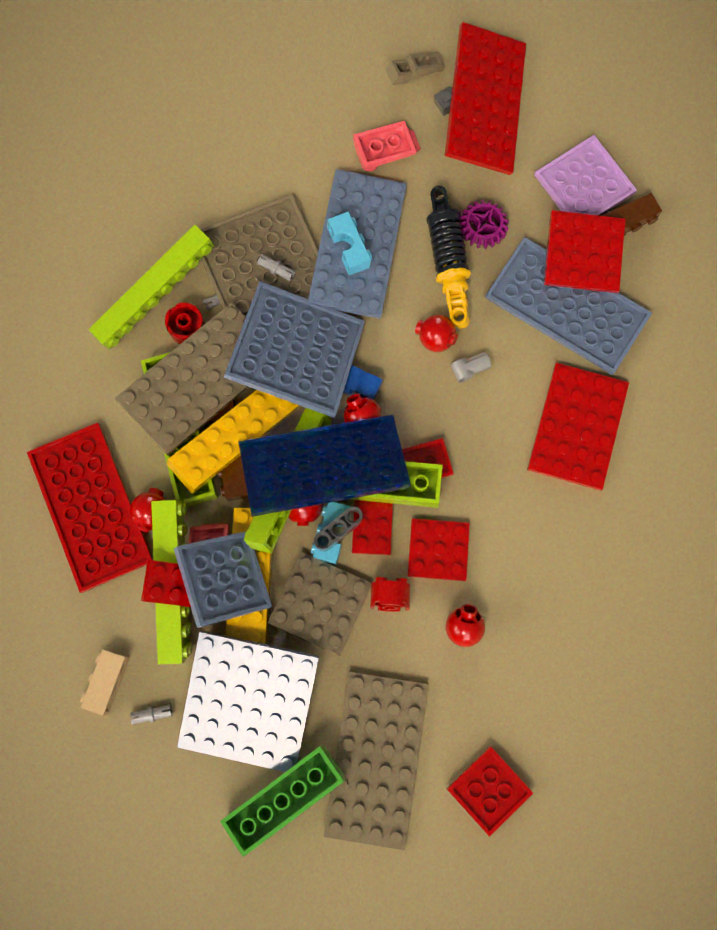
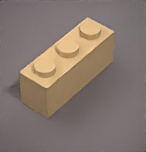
[80,649,130,716]

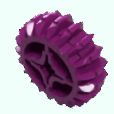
[460,199,509,249]

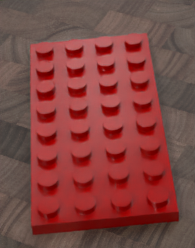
[445,22,526,175]
[27,422,153,593]

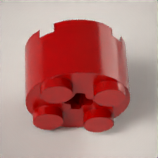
[165,302,205,344]
[370,577,411,612]

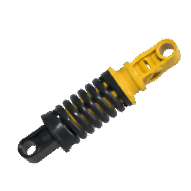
[426,185,471,329]

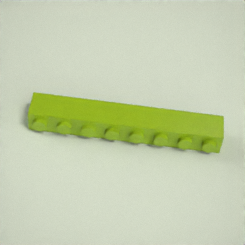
[88,224,215,349]
[243,408,332,553]

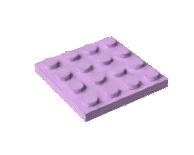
[534,135,637,216]

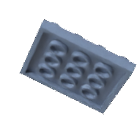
[174,531,272,628]

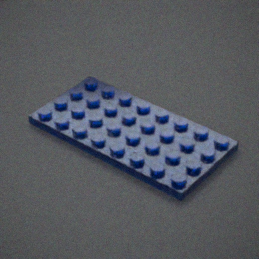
[238,415,411,517]

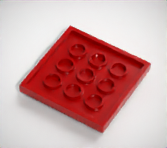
[544,210,625,293]

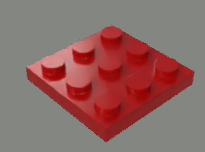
[407,518,470,582]
[446,746,534,837]

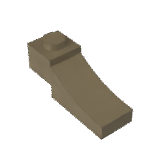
[386,52,445,85]

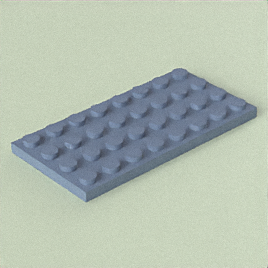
[308,169,407,319]
[485,237,652,375]

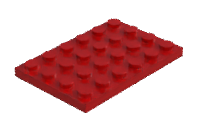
[527,363,629,491]

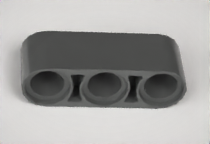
[314,507,363,552]

